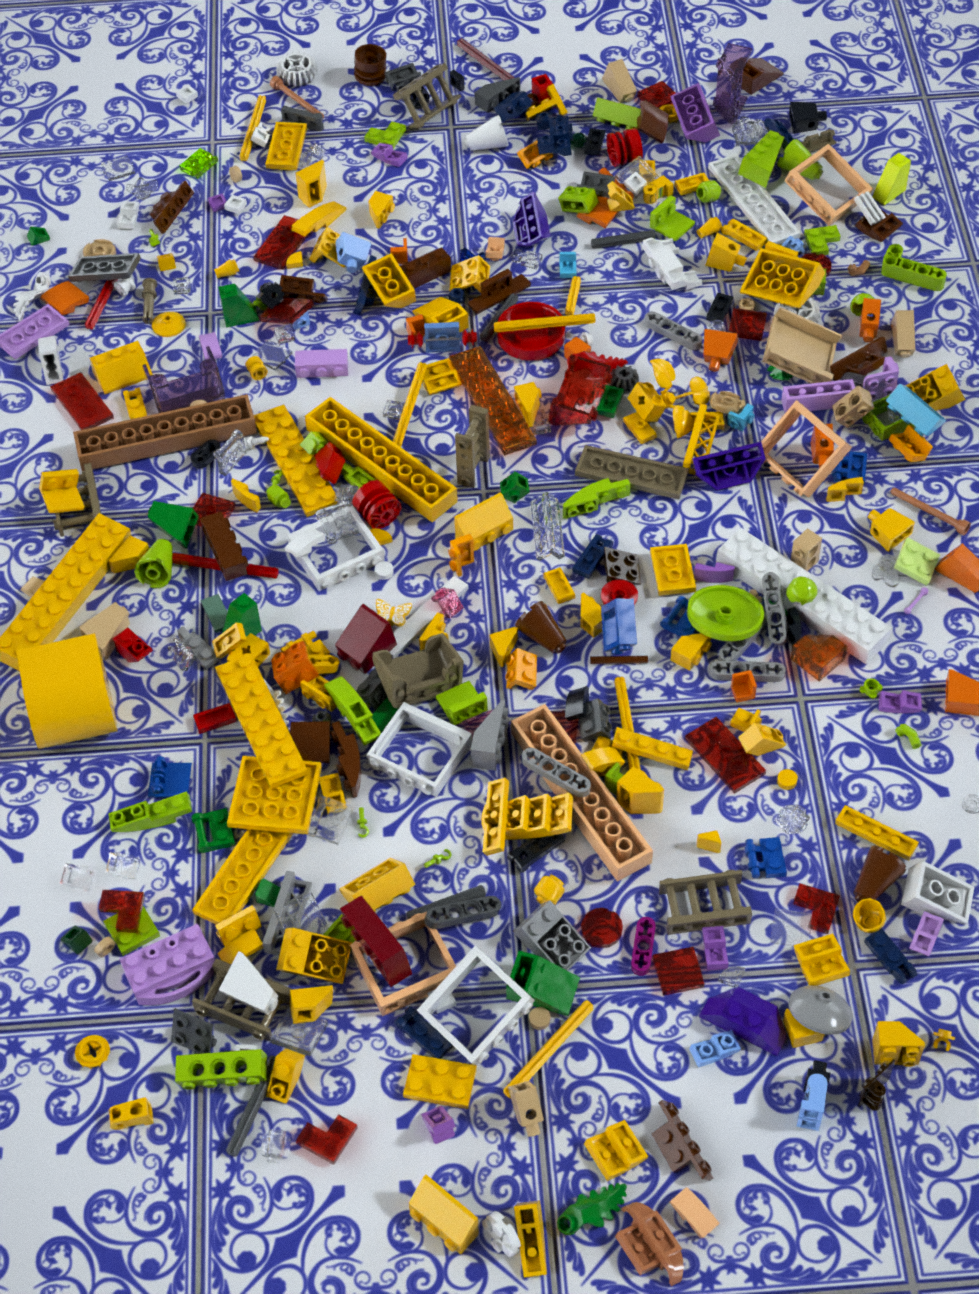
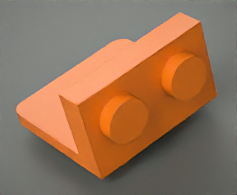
[271,641,319,694]

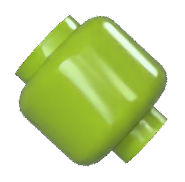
[696,180,721,203]

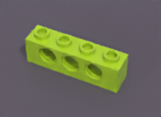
[175,1049,267,1090]

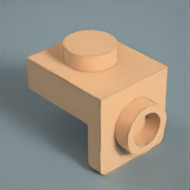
[485,237,505,261]

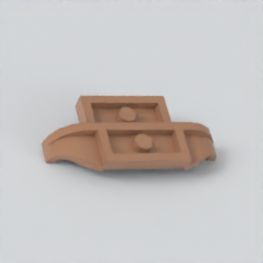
[615,1202,684,1286]

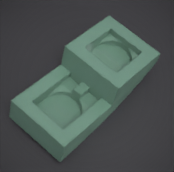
[201,594,227,633]

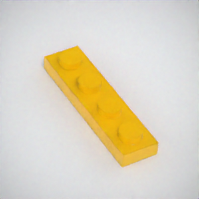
[611,727,693,770]
[835,805,919,861]

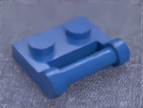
[660,596,697,637]

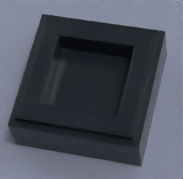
[450,70,465,91]

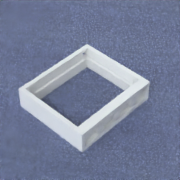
[287,506,385,591]
[367,702,472,797]
[417,945,535,1065]

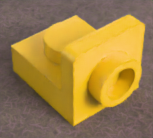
[730,708,762,732]

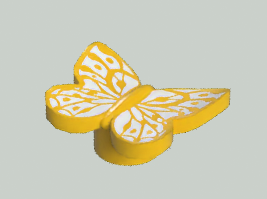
[376,599,412,627]

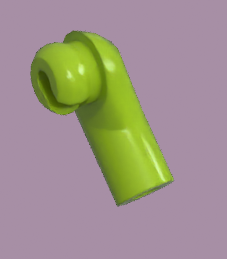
[895,724,922,749]

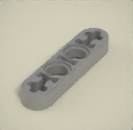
[644,311,702,350]
[762,572,788,646]
[718,611,768,661]
[709,661,786,682]
[522,748,591,797]

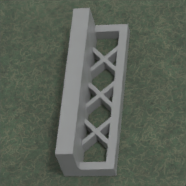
[263,871,312,956]

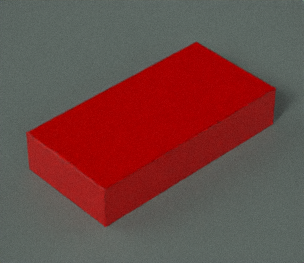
[193,703,237,734]

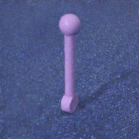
[904,587,928,614]

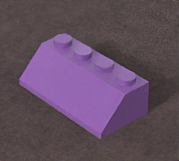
[670,83,720,142]

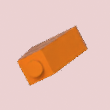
[935,543,979,593]
[945,669,979,716]

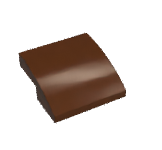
[637,100,669,144]
[855,208,903,242]
[290,721,331,763]

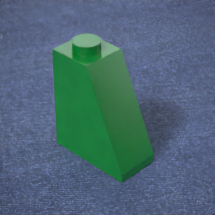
[218,283,259,328]
[148,501,199,548]
[222,593,262,651]

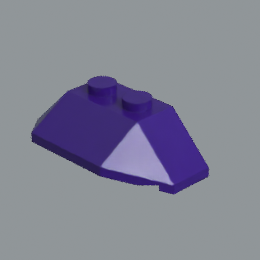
[512,191,551,247]
[692,442,766,491]
[699,987,787,1056]

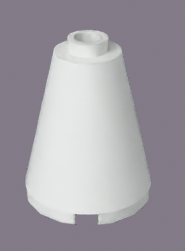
[464,115,509,151]

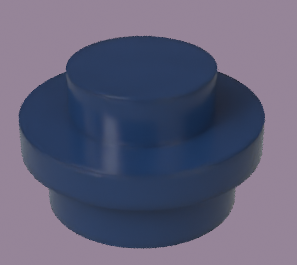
[448,288,465,303]

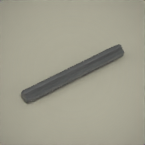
[226,1055,276,1157]

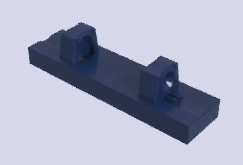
[353,255,377,315]

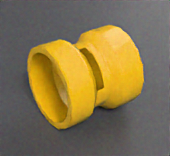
[245,356,268,380]

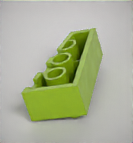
[738,130,784,188]

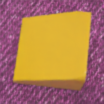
[157,253,176,271]
[696,830,721,853]

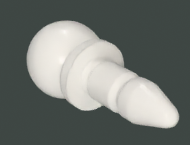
[237,436,269,451]

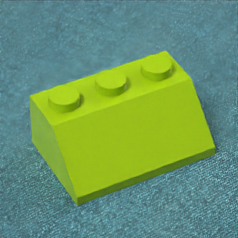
[592,97,641,129]

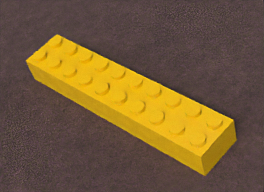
[305,397,458,522]
[0,513,131,671]

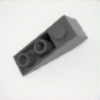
[474,77,520,113]

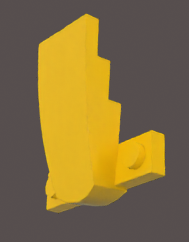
[481,778,573,856]

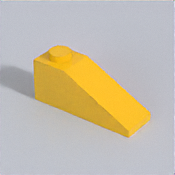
[514,382,542,427]
[514,1200,547,1278]

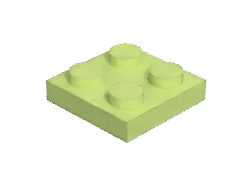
[894,537,940,586]

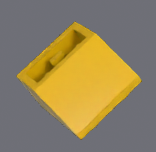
[295,160,327,208]
[616,766,665,814]
[872,1021,925,1067]

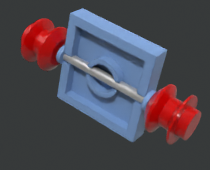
[408,322,477,353]

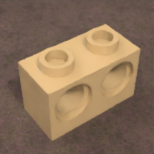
[832,385,874,428]
[791,528,822,572]

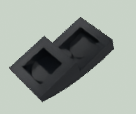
[787,607,801,651]
[565,686,589,721]

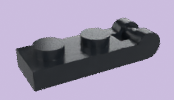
[507,834,565,873]

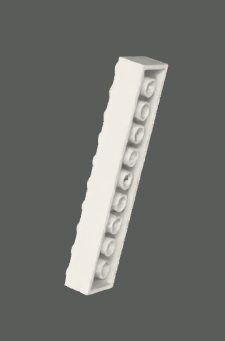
[716,528,892,664]

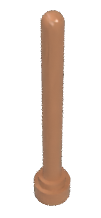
[270,76,324,118]
[891,488,971,536]

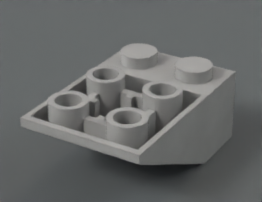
[470,700,509,771]
[513,900,591,971]

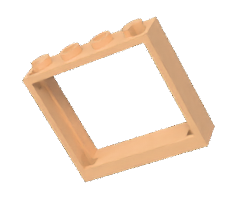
[784,144,873,226]
[761,400,852,497]
[350,911,456,1017]

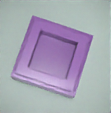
[207,193,227,212]

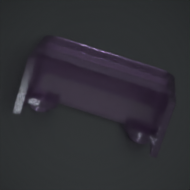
[713,43,752,125]
[142,346,225,413]

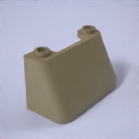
[373,633,464,708]

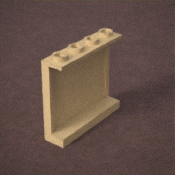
[762,307,842,384]

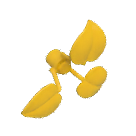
[650,359,710,438]

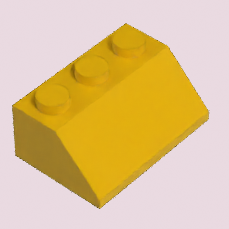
[362,253,416,308]
[89,341,153,394]
[454,492,513,551]
[339,857,415,912]
[408,1174,479,1255]

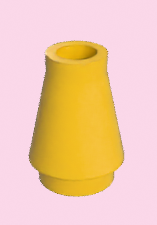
[697,217,722,238]
[214,259,240,278]

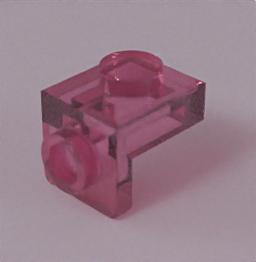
[431,587,464,618]

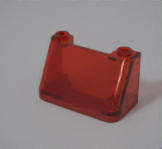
[548,354,613,426]

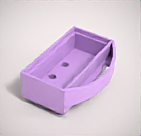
[119,924,215,1005]

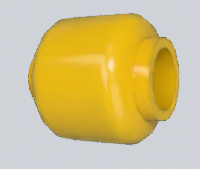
[534,874,565,905]

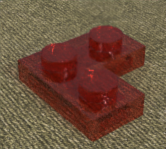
[793,883,840,934]
[99,890,145,933]
[295,1114,358,1165]

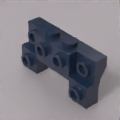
[536,112,574,156]

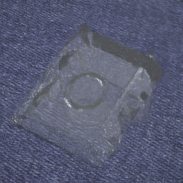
[731,116,769,147]

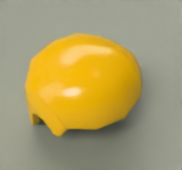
[853,898,886,933]

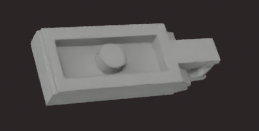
[177,626,221,670]

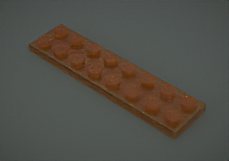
[449,346,537,456]

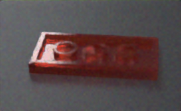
[253,215,310,270]
[50,372,114,430]
[685,717,766,794]

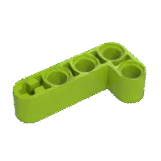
[881,244,947,291]

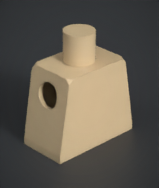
[508,1081,544,1137]

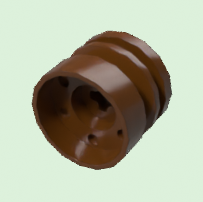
[354,44,387,86]

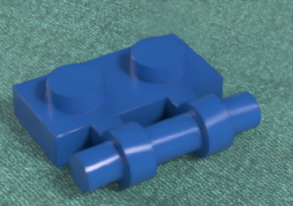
[832,451,867,485]
[744,837,787,879]

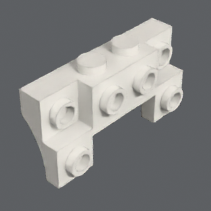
[642,237,702,290]

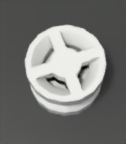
[114,278,136,297]

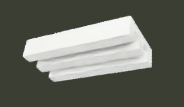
[853,191,886,226]

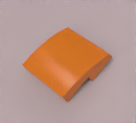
[576,196,619,229]
[40,281,89,315]

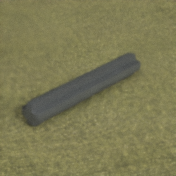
[591,230,655,249]
[480,293,518,342]
[407,885,486,919]

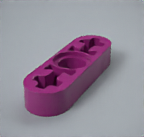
[631,917,656,976]

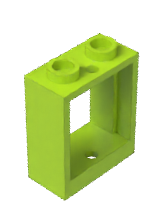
[862,395,914,441]

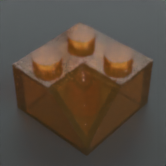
[790,635,848,682]

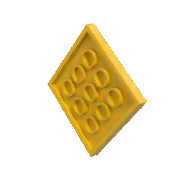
[227,756,322,834]

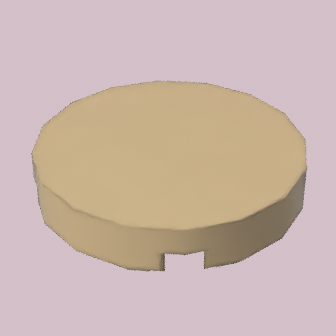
[83,239,116,256]
[710,391,745,414]

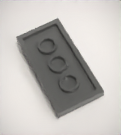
[68,253,141,282]

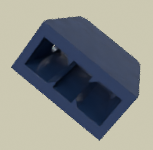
[494,91,532,122]

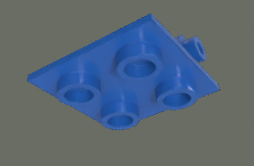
[148,756,192,797]

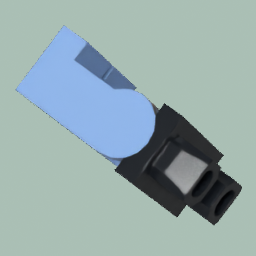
[796,1060,831,1131]

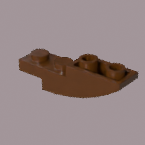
[330,721,361,798]

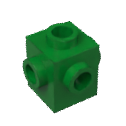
[500,471,530,504]

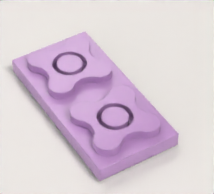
[0,304,70,360]

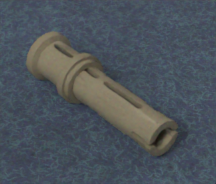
[142,278,157,324]

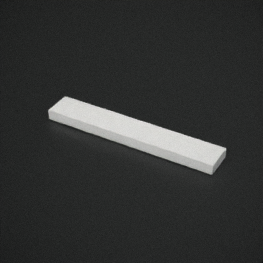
[390,576,469,658]

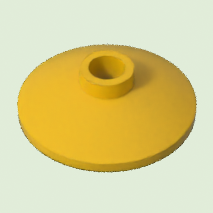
[152,311,186,337]

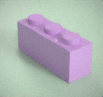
[295,349,348,378]

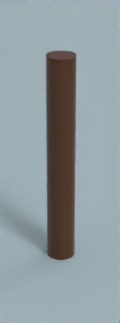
[590,656,648,664]

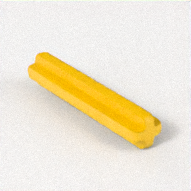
[565,276,581,315]

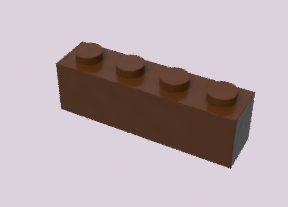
[200,512,249,581]

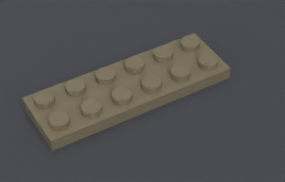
[575,445,689,500]

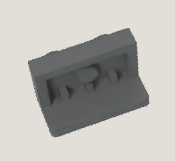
[385,63,422,91]
[577,171,615,197]
[356,668,387,710]
[579,698,612,742]

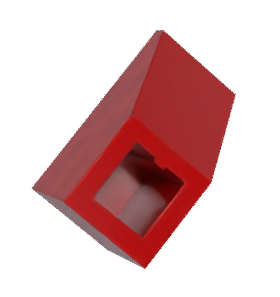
[532,74,556,110]
[314,441,345,484]
[113,627,153,662]

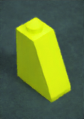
[872,153,911,206]

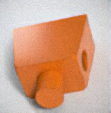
[859,298,881,342]
[703,329,738,372]
[810,424,834,468]

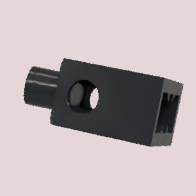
[789,101,827,134]

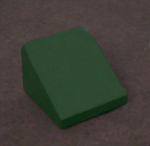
[60,925,93,954]

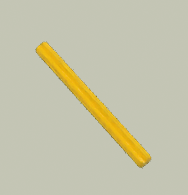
[239,95,266,162]
[494,313,596,332]
[393,362,427,447]
[614,677,641,770]
[503,1000,594,1099]

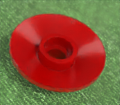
[601,580,638,605]

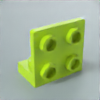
[650,195,695,241]
[436,681,488,725]

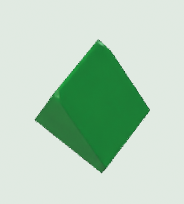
[27,226,50,245]
[255,879,280,907]

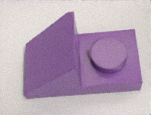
[421,1105,456,1144]

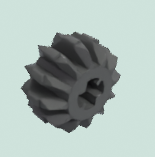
[609,365,639,393]

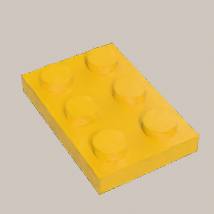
[650,544,696,596]
[403,1054,477,1109]

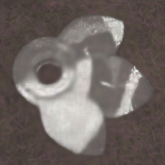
[126,177,158,200]
[872,554,908,587]

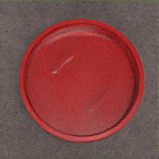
[497,302,566,361]

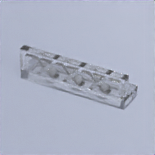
[530,492,565,561]

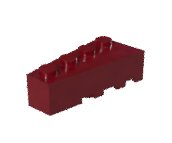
[340,895,412,987]

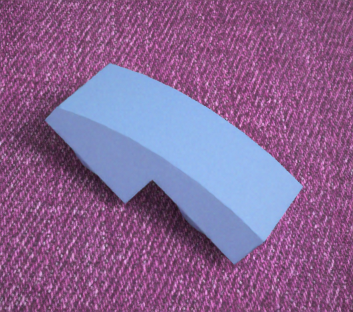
[689,1030,741,1067]

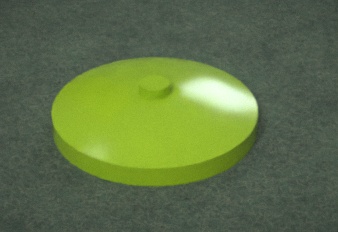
[687,585,764,641]

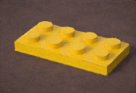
[265,122,307,170]

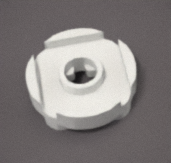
[482,1211,521,1257]

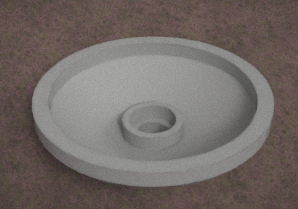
[788,985,853,1035]

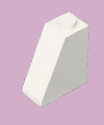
[38,336,64,385]
[219,951,278,1015]

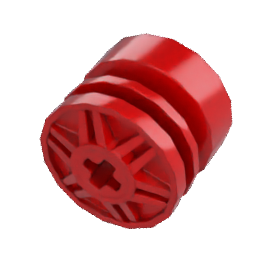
[607,128,643,167]
[352,480,401,529]

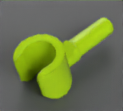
[149,229,160,247]

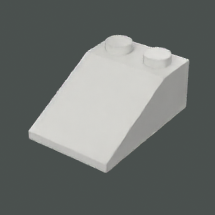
[901,861,975,925]

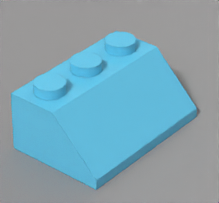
[886,384,946,436]

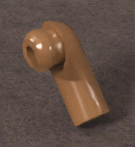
[847,260,871,276]

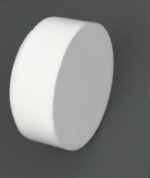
[375,561,394,580]

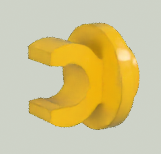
[933,1028,955,1051]

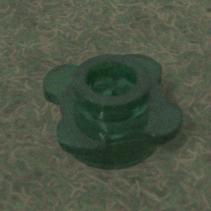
[571,133,587,148]

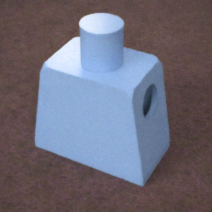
[335,232,371,273]

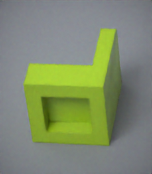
[605,762,623,796]

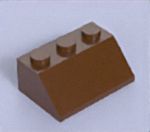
[400,247,451,289]

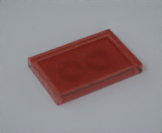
[258,298,314,324]

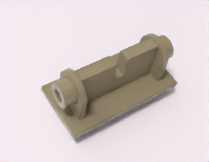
[801,129,837,152]

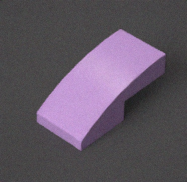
[199,332,222,361]
[909,911,944,957]

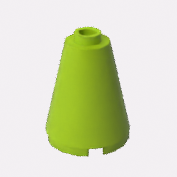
[777,139,824,180]
[134,539,173,588]

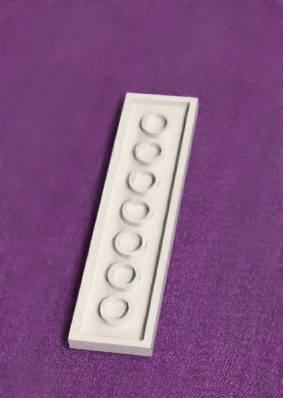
[708,154,801,245]

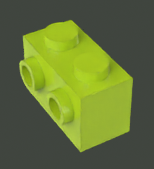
[558,186,599,214]

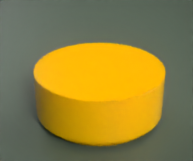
[777,769,798,790]

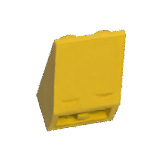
[412,297,469,332]
[905,364,966,411]
[276,927,352,984]

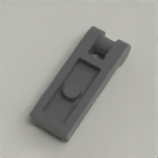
[281,106,324,131]

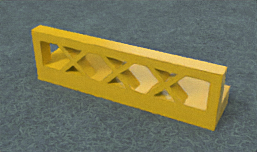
[683,403,720,475]

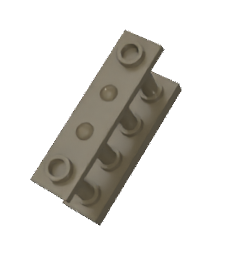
[393,63,461,129]
[455,404,490,488]
[53,463,101,537]
[659,870,752,935]
[192,958,292,1042]

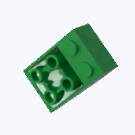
[506,951,580,1016]

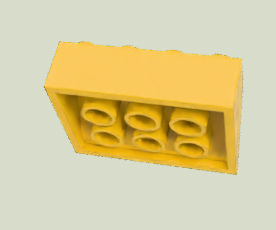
[739,248,825,309]

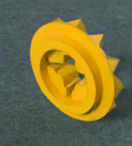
[659,104,679,124]
[75,1035,111,1069]

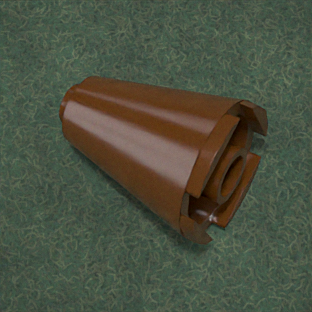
[515,601,567,653]
[853,845,906,902]

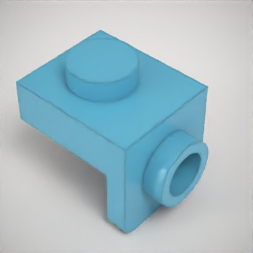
[559,252,577,278]
[727,403,755,432]

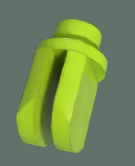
[266,485,291,508]

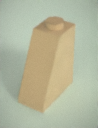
[602,59,637,103]
[891,310,915,358]
[79,602,130,660]

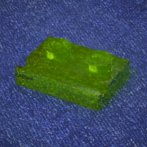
[179,148,218,179]

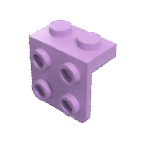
[863,356,899,401]

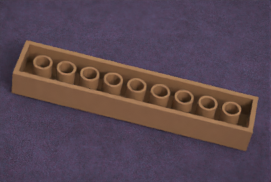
[73,394,257,472]

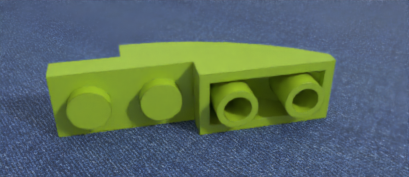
[563,478,630,519]
[324,676,381,746]
[108,791,192,832]

